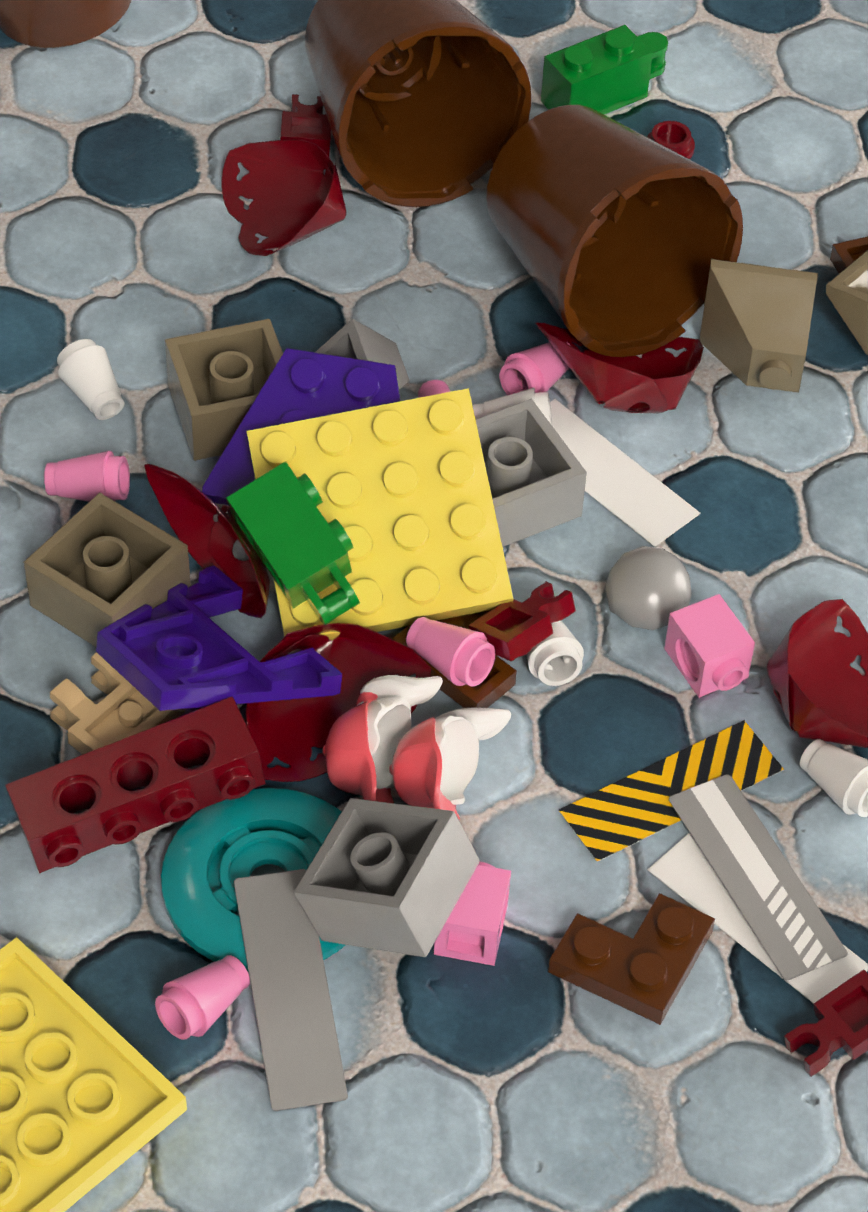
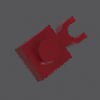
[280,94,331,157]
[468,581,576,662]
[784,969,868,1077]

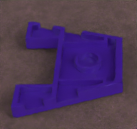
[202,348,400,506]
[96,565,342,711]

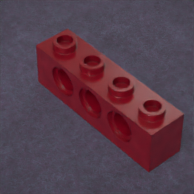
[5,696,266,873]

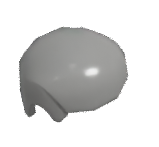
[605,546,691,630]

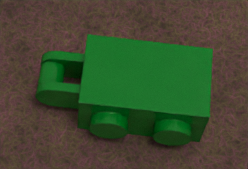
[541,25,668,114]
[226,461,360,625]

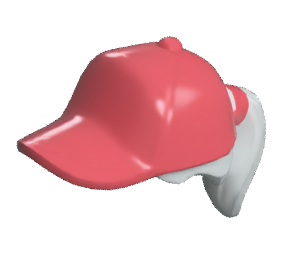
[322,675,443,803]
[389,708,511,820]

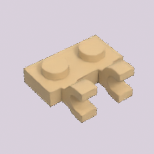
[50,652,189,755]

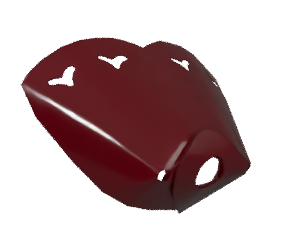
[222,140,347,256]
[536,323,704,414]
[144,464,270,619]
[767,599,868,748]
[246,623,431,782]

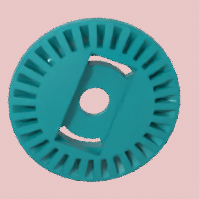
[161,788,345,972]

